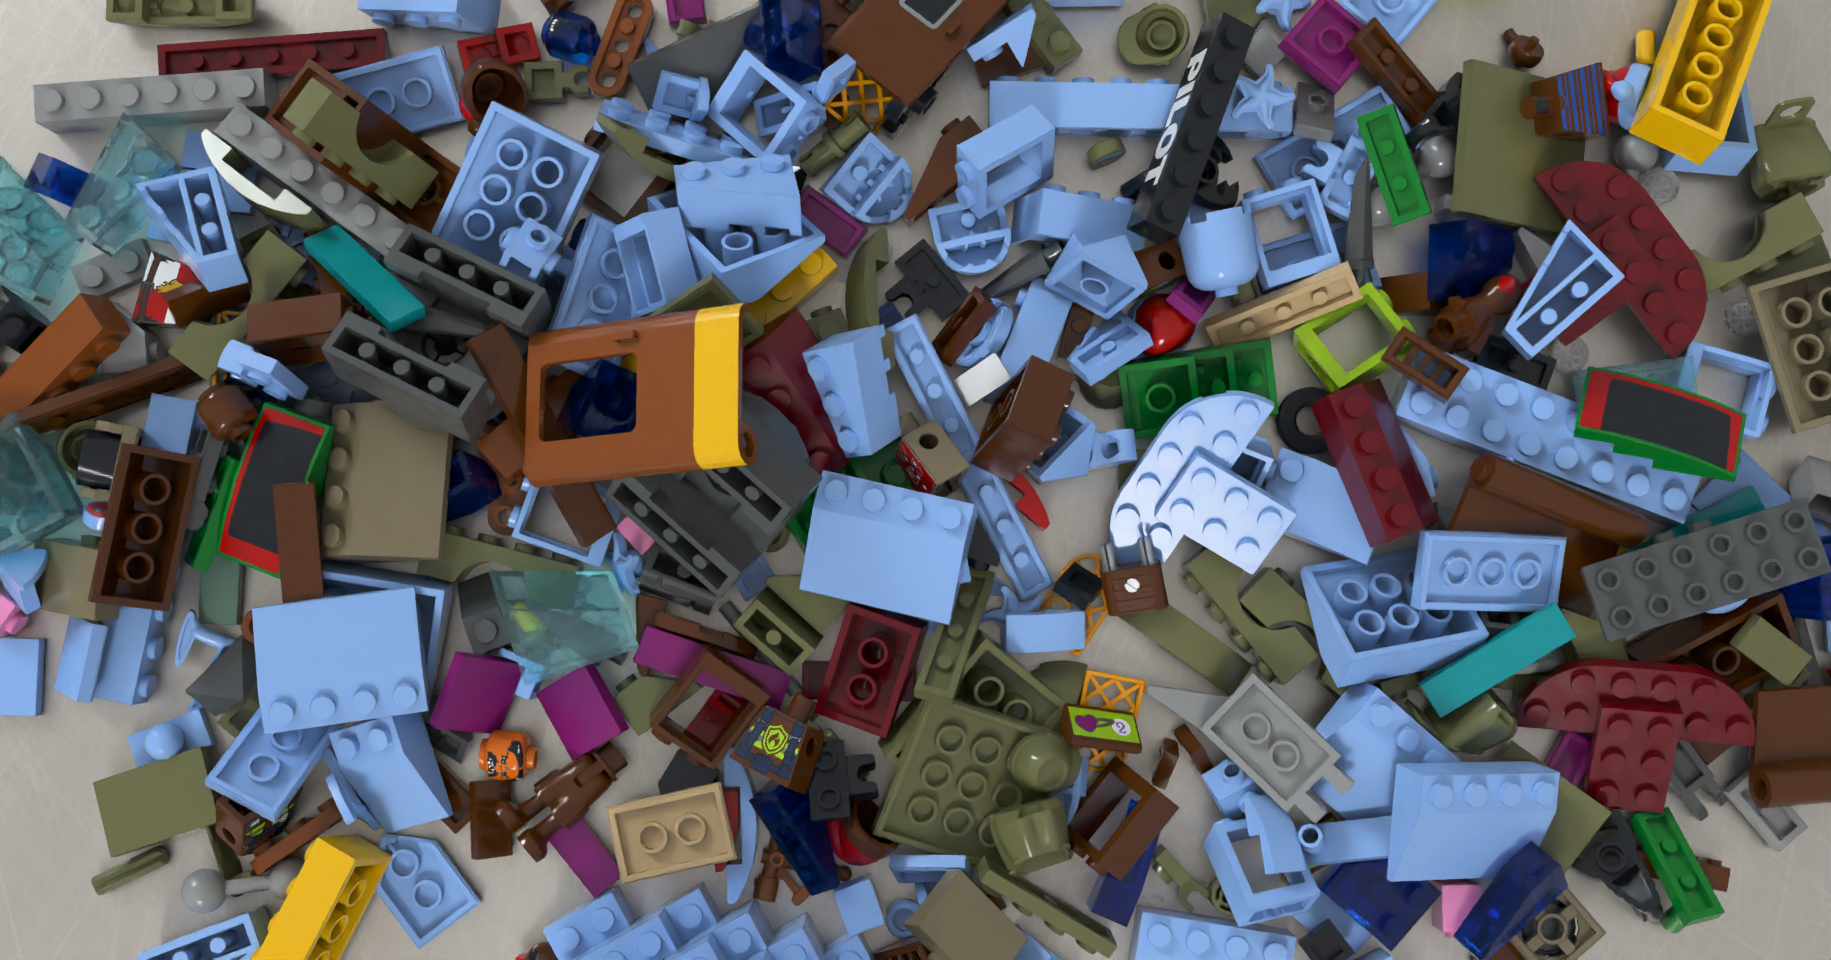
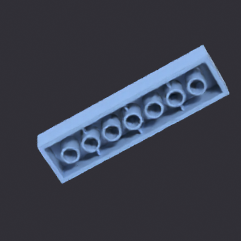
[1390,350,1701,526]

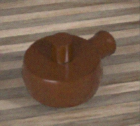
[1503,28,1544,68]

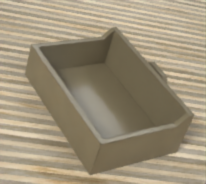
[34,535,119,621]
[903,869,1028,960]

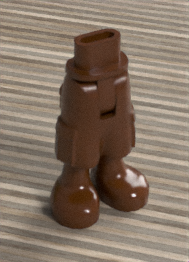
[493,741,628,863]

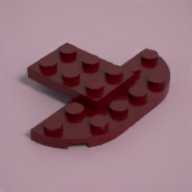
[1521,161,1707,360]
[1513,658,1755,813]

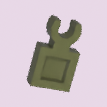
[524,61,591,103]

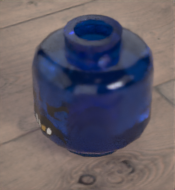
[541,10,601,65]

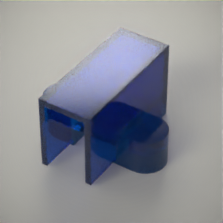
[743,0,824,83]

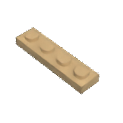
[1204,261,1363,345]

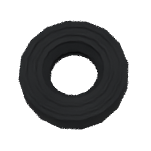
[1276,387,1331,455]

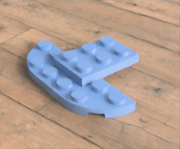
[1110,390,1297,575]

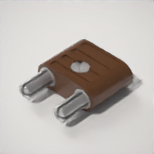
[1099,536,1169,616]

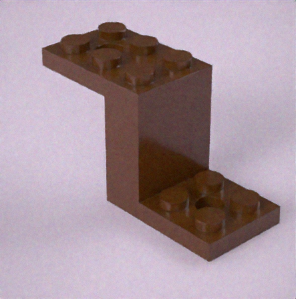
[263,58,461,233]

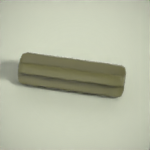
[91,845,169,895]

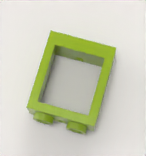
[1293,282,1416,394]

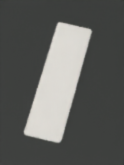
[952,353,1011,409]

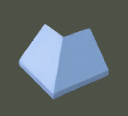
[1043,233,1148,320]
[1027,406,1096,485]

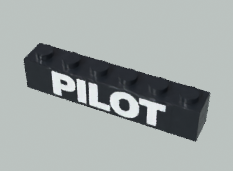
[1126,11,1256,245]

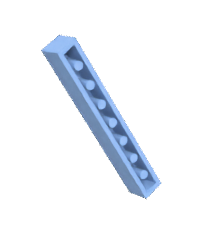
[988,76,1293,140]
[93,393,202,705]

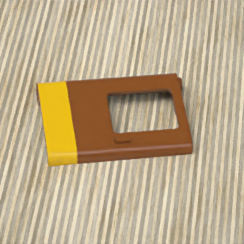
[522,302,758,487]

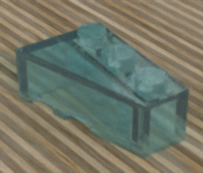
[65,112,188,257]

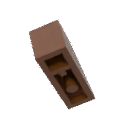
[904,115,982,228]

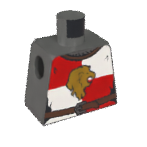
[131,251,234,330]

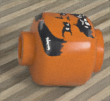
[478,730,538,781]

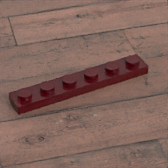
[157,28,389,78]

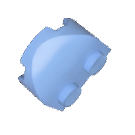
[819,131,913,224]
[927,203,1011,275]

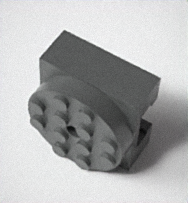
[321,223,553,444]
[604,390,823,599]

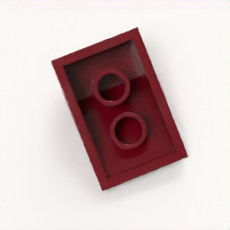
[814,602,929,739]

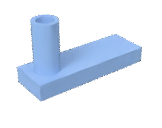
[1295,816,1392,866]

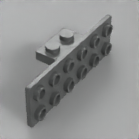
[1580,498,1831,642]

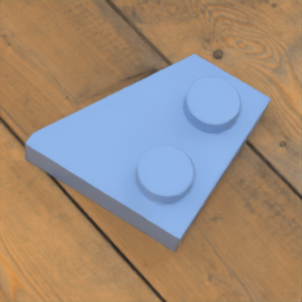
[1067,311,1153,386]

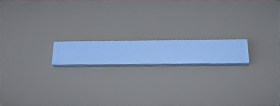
[885,313,1055,601]

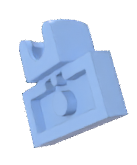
[1297,135,1375,222]
[217,340,309,401]

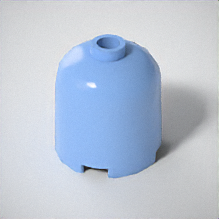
[1178,204,1259,298]

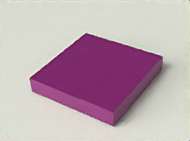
[1278,0,1364,95]
[429,651,525,734]
[536,660,629,761]

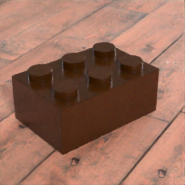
[970,355,1075,482]

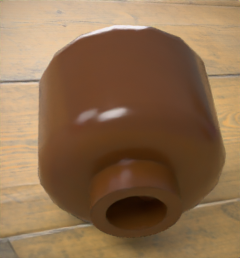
[196,382,258,442]

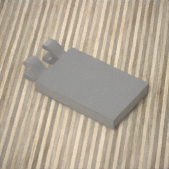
[1200,672,1355,824]

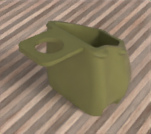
[1748,97,1831,203]
[1405,688,1518,755]
[989,795,1074,879]

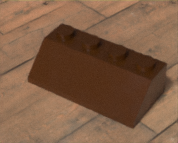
[88,442,201,612]
[1625,590,1802,692]

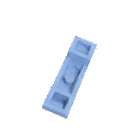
[724,744,759,904]

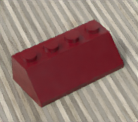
[742,306,853,475]
[1311,378,1440,548]

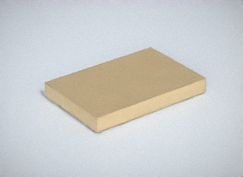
[606,781,738,885]

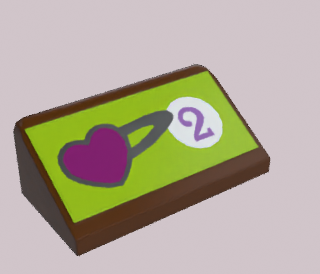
[1057,703,1142,754]

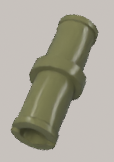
[798,111,871,178]

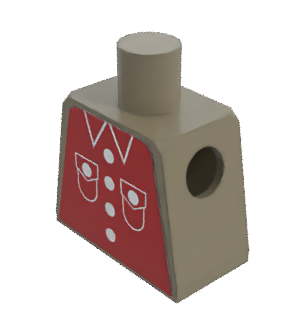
[895,412,970,497]

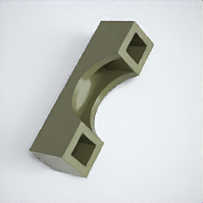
[283,77,439,209]
[1691,192,1824,302]
[168,230,310,381]
[416,524,584,611]
[1180,546,1319,685]
[1238,567,1377,700]

